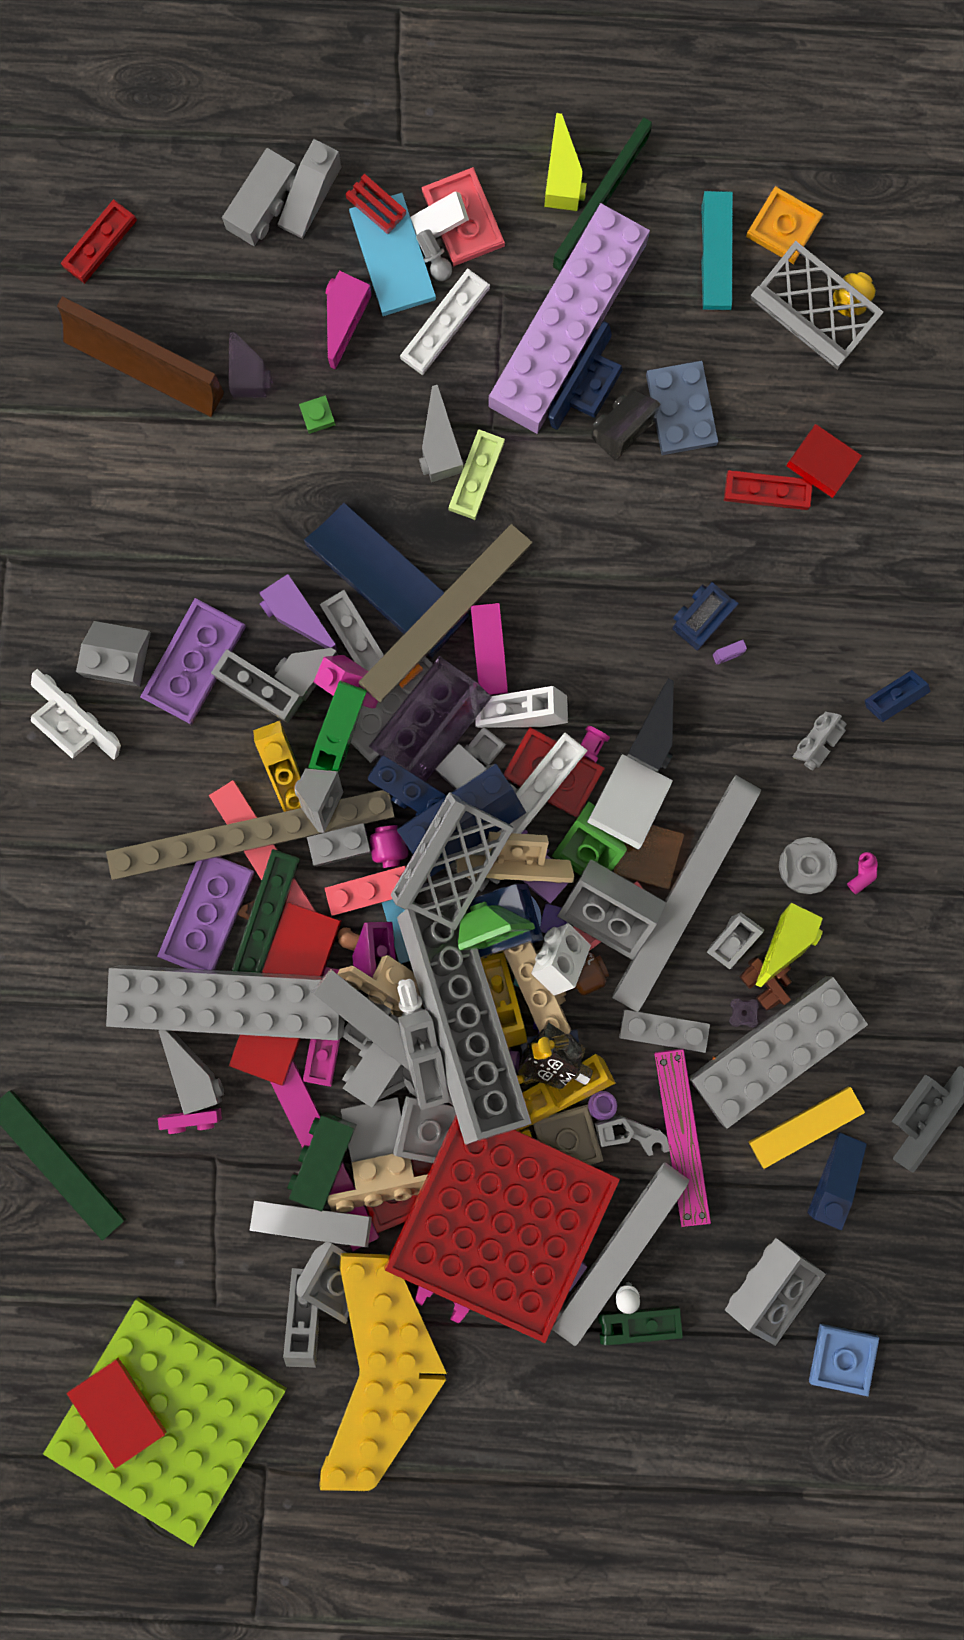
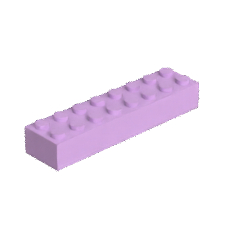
[489,203,650,434]

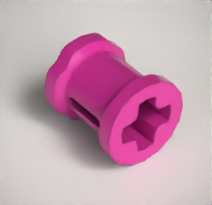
[580,725,610,763]

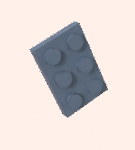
[646,361,718,455]

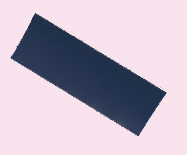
[304,503,469,659]

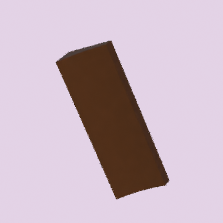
[57,296,224,417]

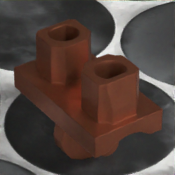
[739,957,792,1010]

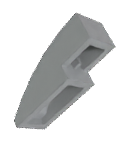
[398,1009,450,1110]

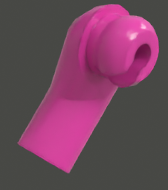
[847,852,878,894]

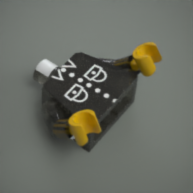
[517,1023,593,1089]

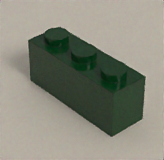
[287,1112,357,1212]

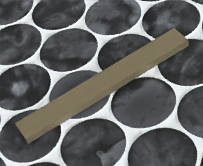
[359,524,532,703]

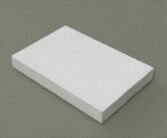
[587,754,673,849]

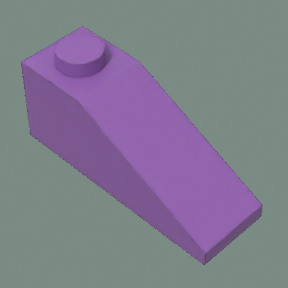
[259,574,338,651]

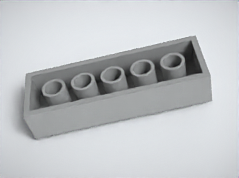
[688,976,868,1129]

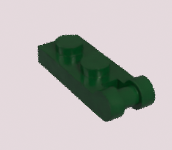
[598,1306,683,1345]

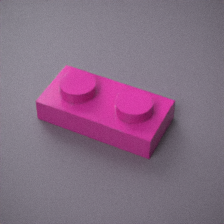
[158,1108,222,1134]

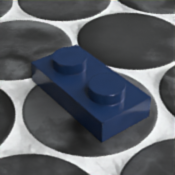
[864,670,930,722]

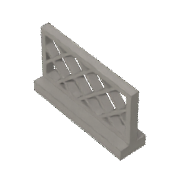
[751,241,883,370]
[391,792,514,930]

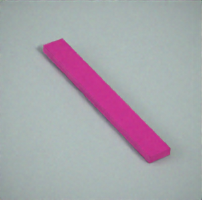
[271,1060,380,1251]

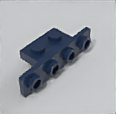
[548,321,623,430]
[368,755,447,816]

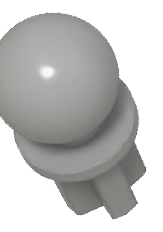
[416,229,452,281]

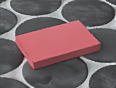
[422,167,505,267]

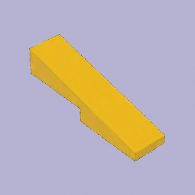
[516,1054,615,1131]

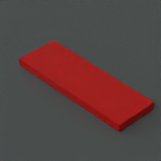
[229,902,342,1086]

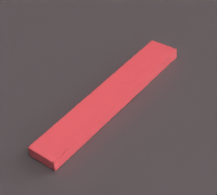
[209,780,316,912]

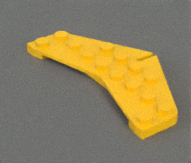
[320,1253,447,1491]

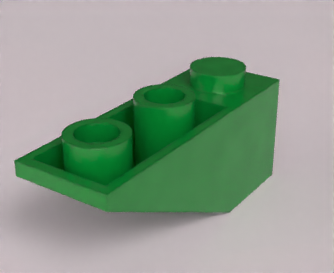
[309,680,367,773]

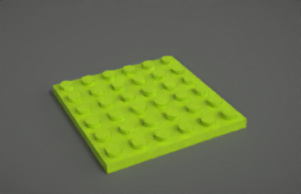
[43,1297,287,1547]

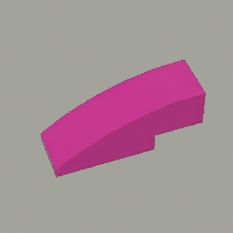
[471,603,508,696]

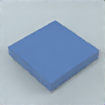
[809,1324,879,1396]

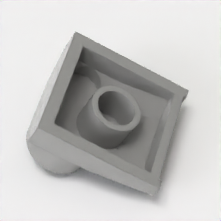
[296,1242,349,1324]

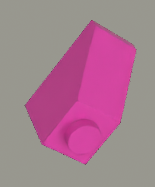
[313,655,378,709]

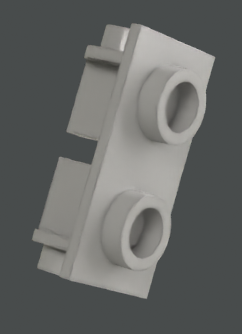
[792,712,847,770]

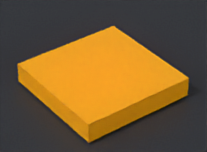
[746,186,823,264]

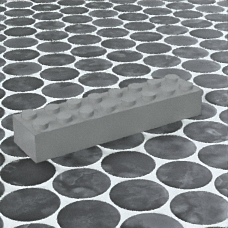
[397,899,532,1145]
[106,965,345,1040]

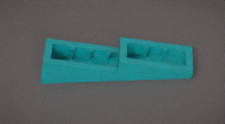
[701,191,733,310]

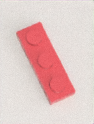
[325,866,407,916]

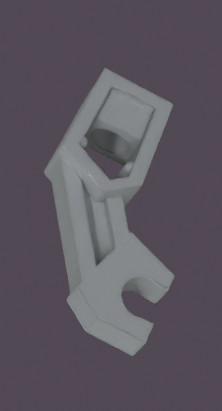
[594,1115,670,1156]

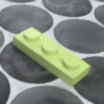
[449,429,505,520]

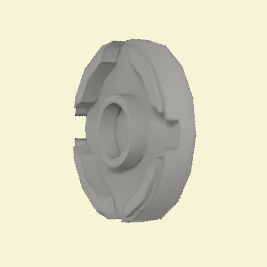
[779,837,838,894]

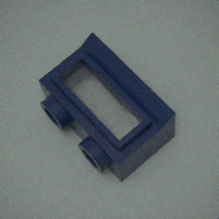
[672,582,739,651]

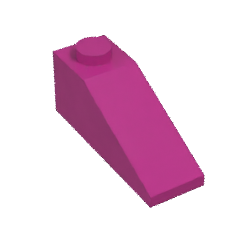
[326,271,372,369]

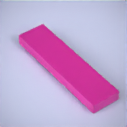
[303,967,341,1087]

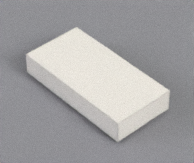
[410,191,469,239]

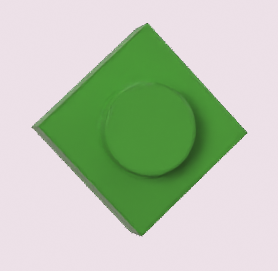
[299,395,335,434]

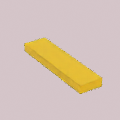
[749,1086,865,1169]

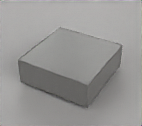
[468,727,506,766]

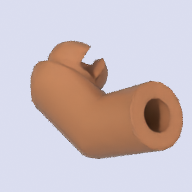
[337,927,360,951]

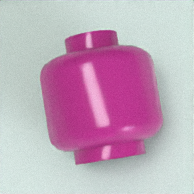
[369,825,408,868]

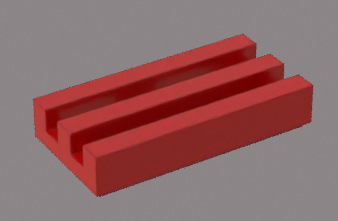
[346,174,406,234]

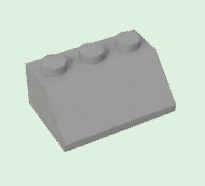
[557,859,666,960]
[725,1238,826,1346]

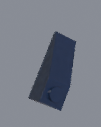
[807,1132,867,1230]

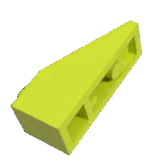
[544,113,587,211]
[756,903,823,987]

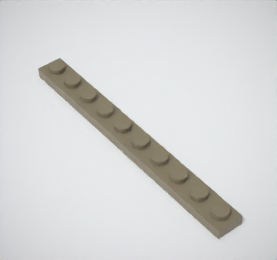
[106,790,395,880]

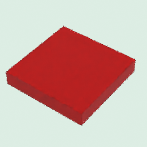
[786,424,862,498]

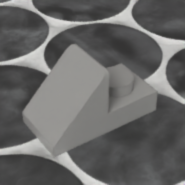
[707,912,764,969]

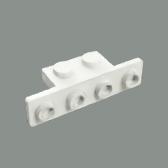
[31,669,121,760]

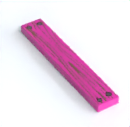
[655,1048,711,1227]

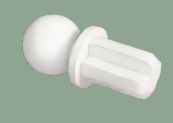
[397,979,424,1016]
[616,1282,640,1314]

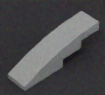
[250,1201,372,1247]

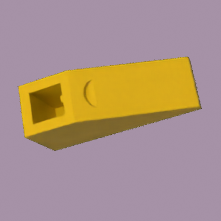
[253,721,301,812]

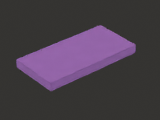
[140,598,246,725]
[157,857,255,970]

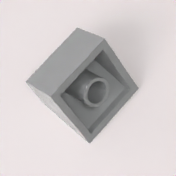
[76,621,151,687]

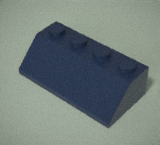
[397,764,527,877]

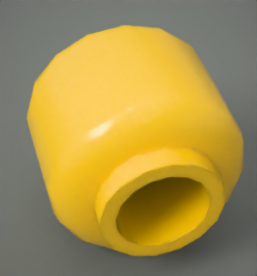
[833,272,876,317]

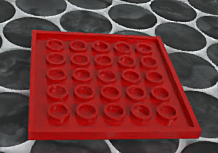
[384,1116,620,1343]

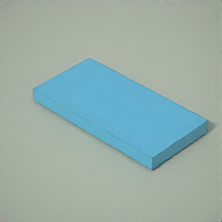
[349,193,436,316]

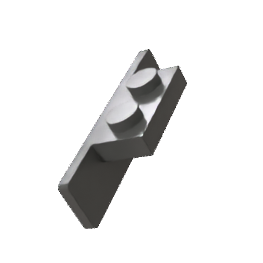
[891,1066,964,1173]

